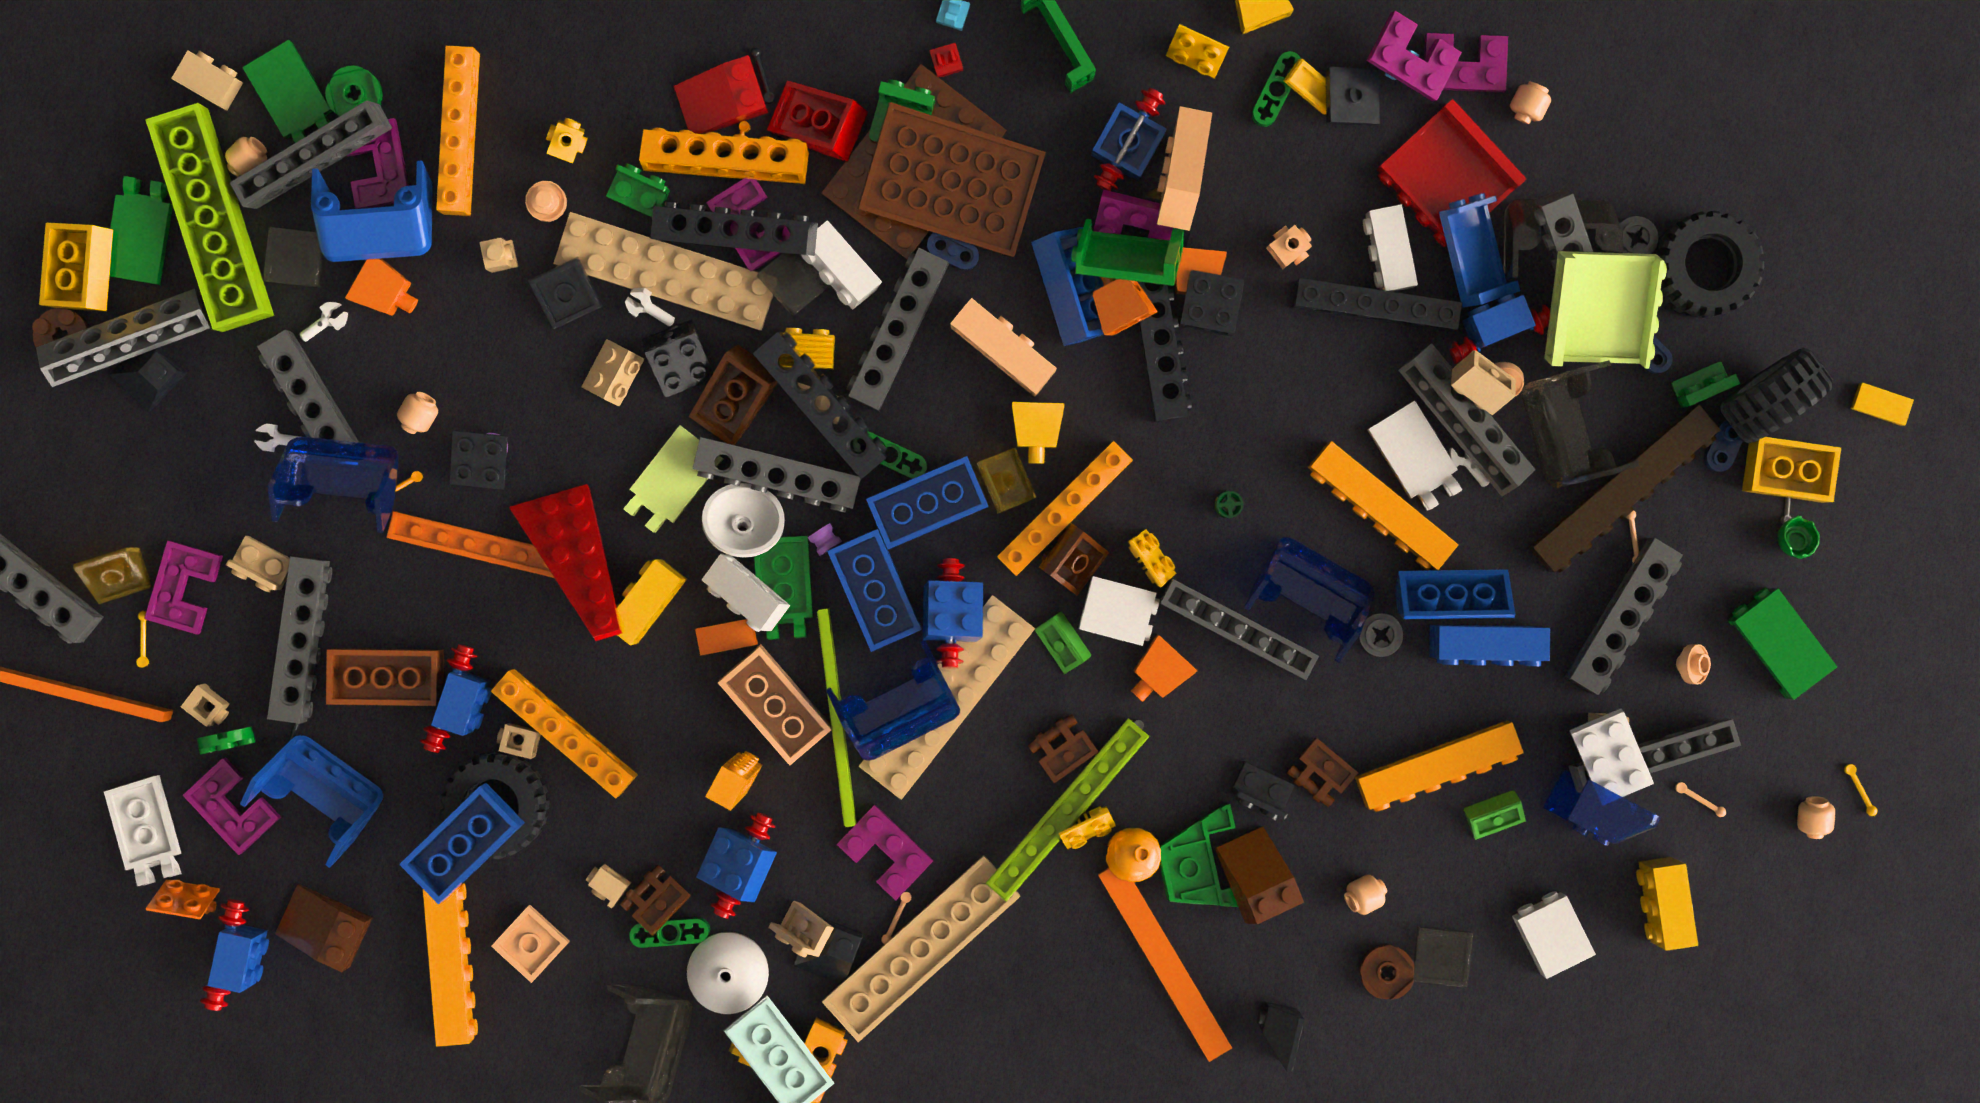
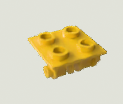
[1166,24,1229,79]
[1128,529,1177,588]
[1058,806,1116,849]

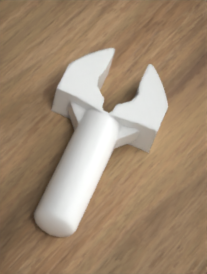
[625,288,675,327]
[299,302,348,342]
[254,424,308,452]
[1449,448,1490,487]

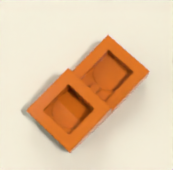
[695,619,758,655]

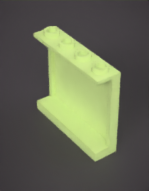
[1544,251,1667,369]

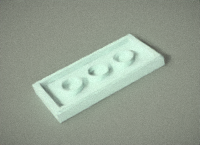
[723,996,834,1103]

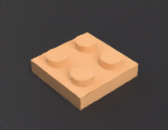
[491,905,570,983]

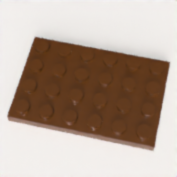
[821,64,1007,260]
[857,102,1046,257]

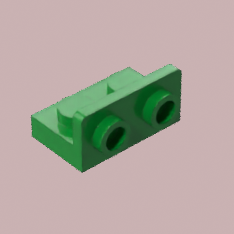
[606,163,670,218]
[1671,362,1740,408]

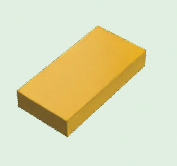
[1283,59,1326,114]
[1851,383,1914,426]

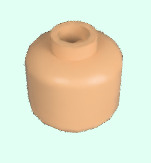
[1510,81,1551,125]
[225,137,267,177]
[397,392,438,434]
[1797,796,1835,839]
[1344,874,1387,915]

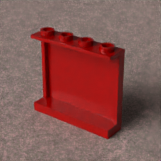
[1376,99,1527,247]

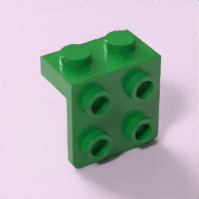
[869,79,935,142]

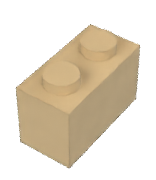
[171,51,243,111]
[1451,350,1516,415]

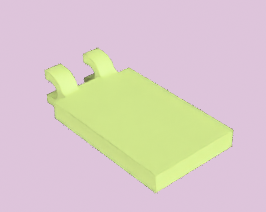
[624,425,723,533]

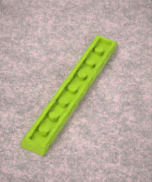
[817,608,856,827]
[986,718,1149,902]

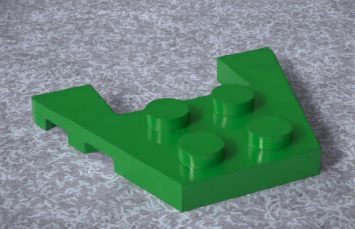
[1160,803,1238,907]

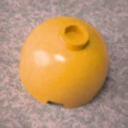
[1106,828,1161,882]

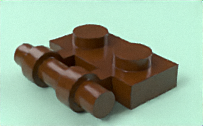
[1028,714,1098,783]
[1286,737,1358,807]
[620,865,691,936]

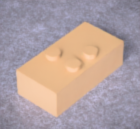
[1157,106,1212,231]
[950,298,1057,397]
[718,644,832,765]

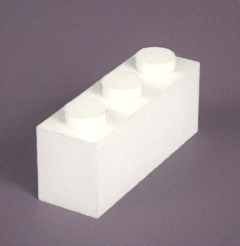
[1363,204,1418,292]
[801,220,882,310]
[702,554,790,632]

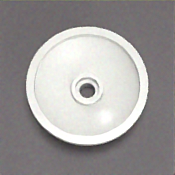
[702,483,785,557]
[687,932,769,1014]

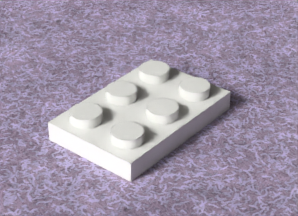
[1569,709,1654,805]

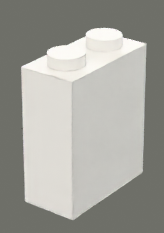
[1078,576,1160,646]
[1512,891,1596,979]

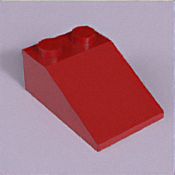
[674,55,768,134]
[767,80,868,161]

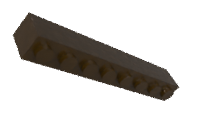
[1528,405,1721,573]

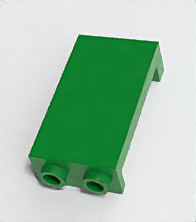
[1021,0,1096,94]
[1071,219,1184,286]
[1727,587,1837,700]

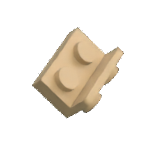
[226,536,290,592]

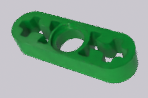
[1252,51,1301,127]
[853,431,927,479]
[630,917,710,948]

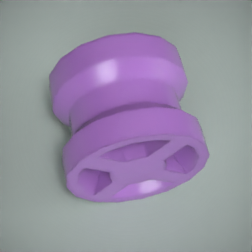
[808,523,842,556]

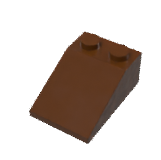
[689,345,778,445]
[1215,826,1304,925]
[275,884,373,972]

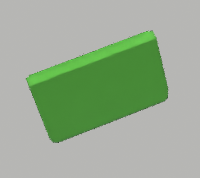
[1035,612,1091,674]
[1464,790,1526,840]

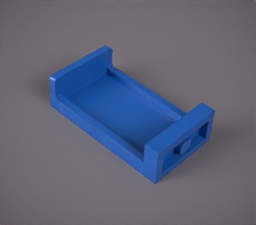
[1439,193,1520,308]

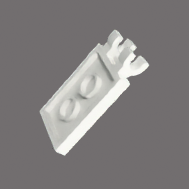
[1367,401,1462,511]
[104,775,182,886]

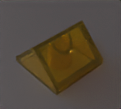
[976,448,1036,514]
[73,548,151,604]

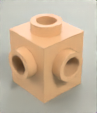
[1266,225,1312,269]

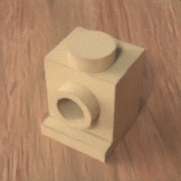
[480,238,518,273]
[181,684,229,727]
[497,723,541,759]
[586,864,631,909]

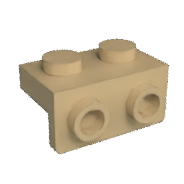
[581,339,644,406]
[769,901,834,957]

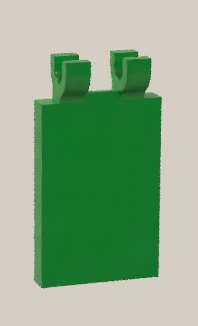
[242,40,333,143]
[109,176,173,285]
[754,536,813,640]

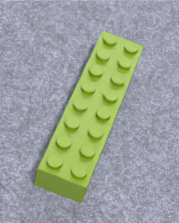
[145,103,274,332]

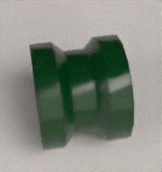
[1214,491,1243,518]

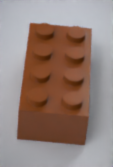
[326,648,444,706]

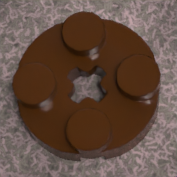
[32,308,90,347]
[1359,943,1415,1000]

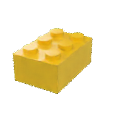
[39,223,113,311]
[1742,437,1841,503]
[616,559,687,645]
[1636,857,1698,951]

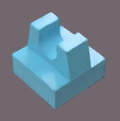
[936,0,970,31]

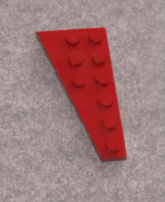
[509,484,622,641]

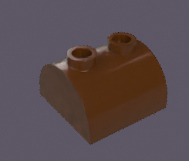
[1039,523,1110,596]

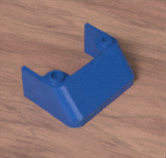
[311,161,432,262]
[240,735,383,868]

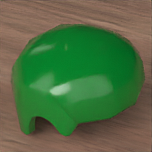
[1777,516,1820,559]

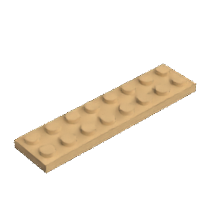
[553,212,778,331]
[859,595,1035,800]
[822,855,1020,1042]

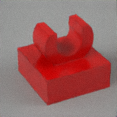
[929,42,963,78]

